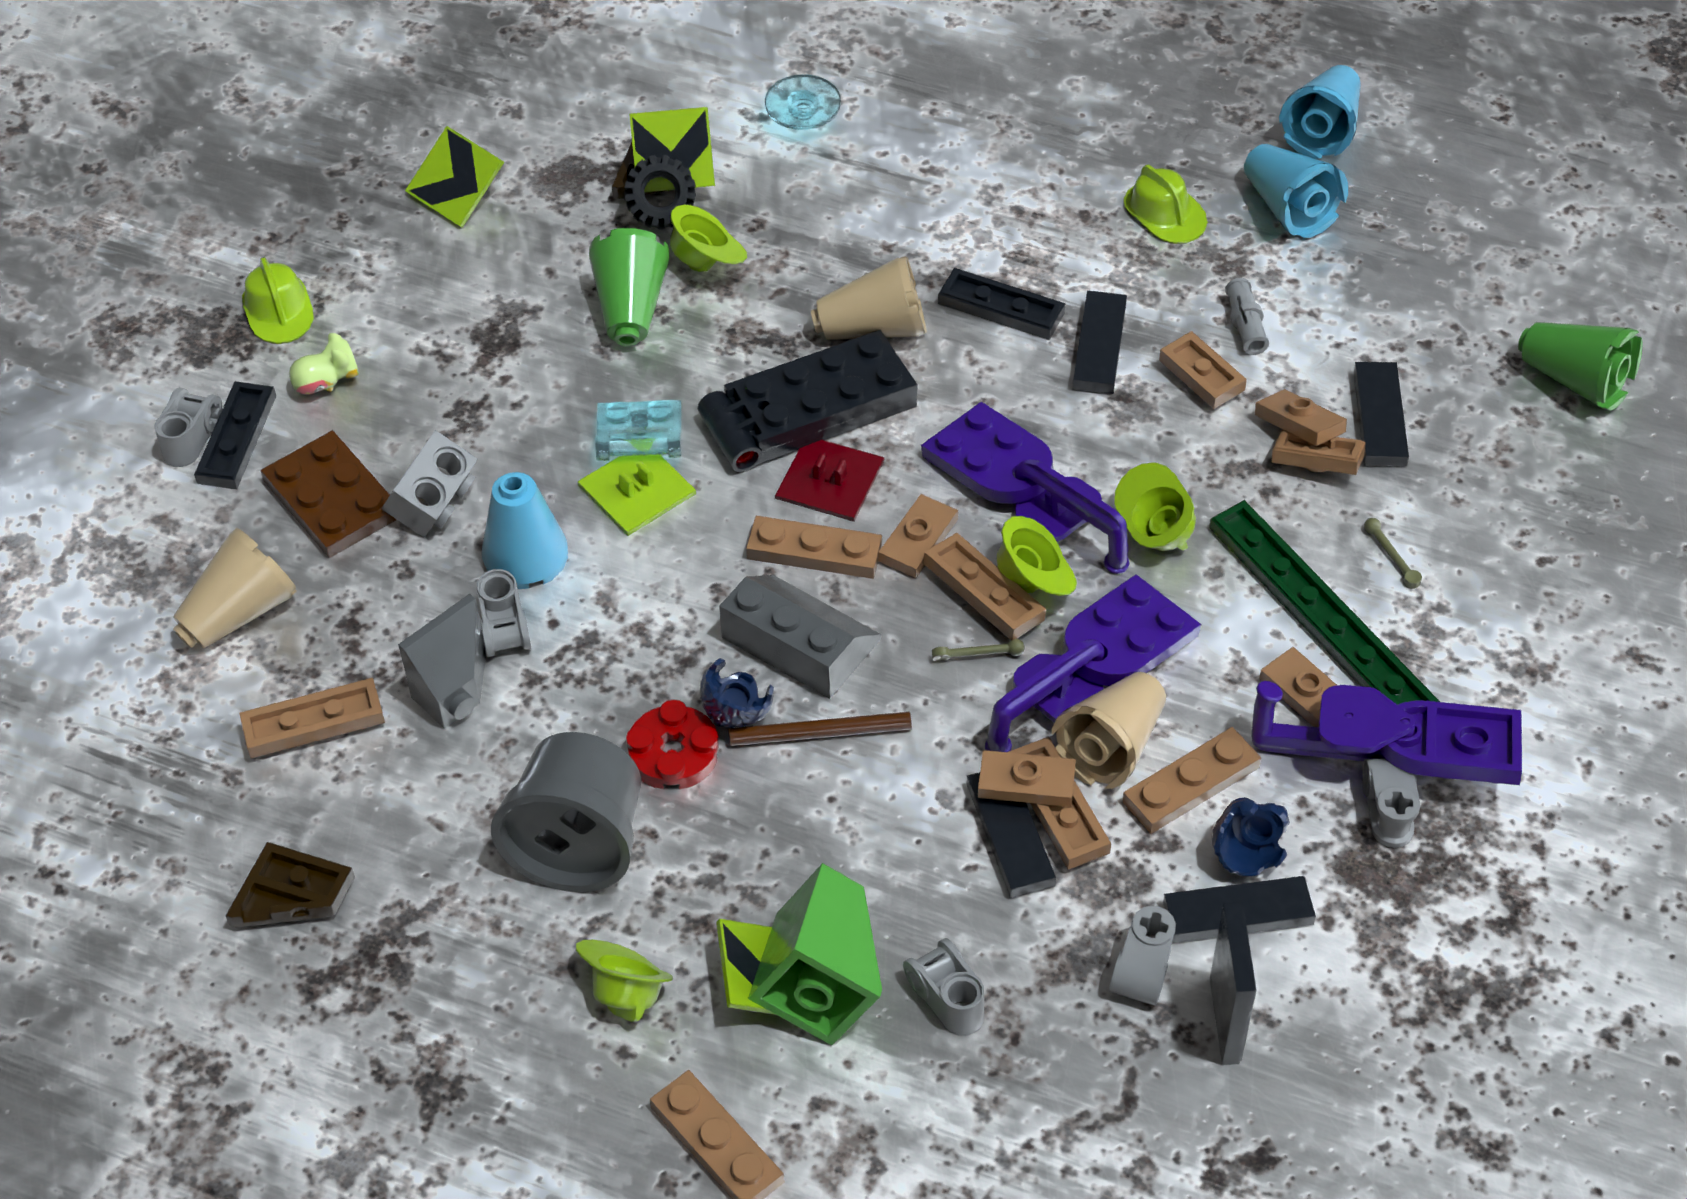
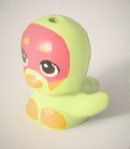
[289,333,359,395]

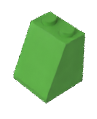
[748,863,882,1045]

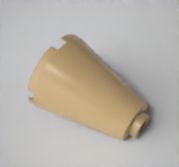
[811,256,927,340]
[173,528,297,648]
[1052,672,1166,789]

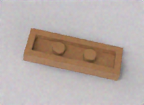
[746,515,882,579]
[923,533,1046,640]
[239,678,385,759]
[1122,727,1261,834]
[1008,737,1111,870]
[650,1070,785,1199]

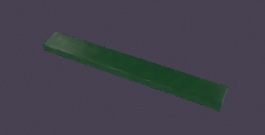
[1209,500,1440,705]

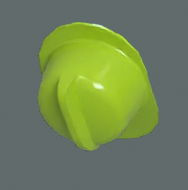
[1124,165,1208,244]
[670,204,747,272]
[242,257,314,344]
[1114,462,1196,551]
[996,516,1077,596]
[575,939,673,1022]

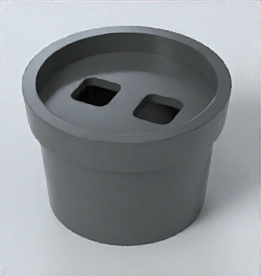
[491,732,641,892]

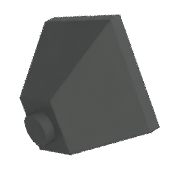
[398,594,486,729]

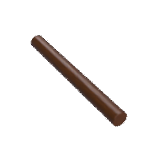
[729,712,912,746]

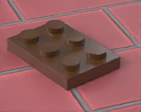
[260,430,397,558]

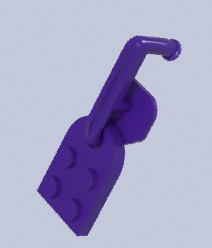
[921,402,1130,574]
[985,574,1202,752]
[1251,681,1522,786]

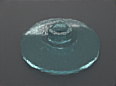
[765,74,841,130]

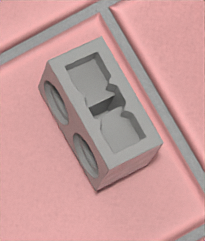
[381,430,478,538]

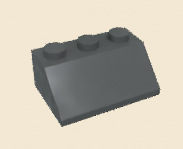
[719,575,881,699]

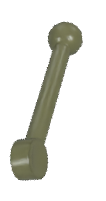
[1364,518,1422,589]
[932,639,1025,662]

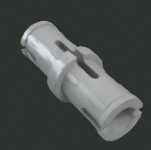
[1225,278,1269,355]

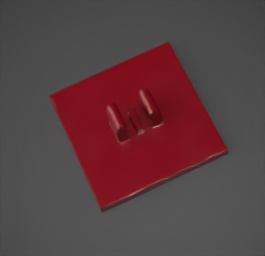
[775,440,885,522]

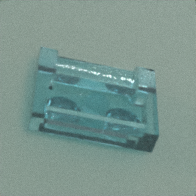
[595,400,682,461]

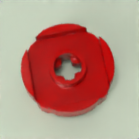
[626,699,719,789]

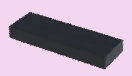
[938,268,1066,340]
[1072,290,1127,394]
[1353,362,1409,466]
[194,381,276,490]
[966,772,1056,898]
[1163,876,1316,943]

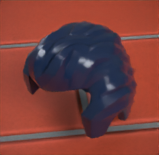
[700,658,774,728]
[1212,797,1290,876]

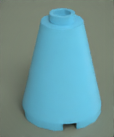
[1279,65,1361,159]
[1244,144,1348,238]
[481,472,568,589]

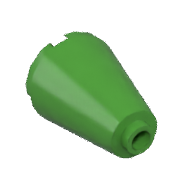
[589,228,670,346]
[1518,322,1643,411]

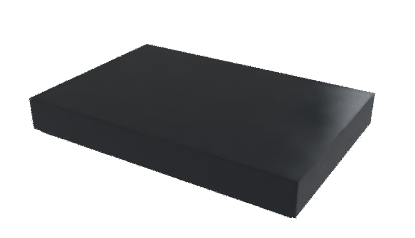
[1210,902,1257,1065]

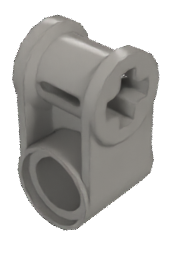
[154,387,223,467]
[477,569,531,657]
[1362,759,1420,848]
[1109,905,1176,1006]
[903,938,984,1035]

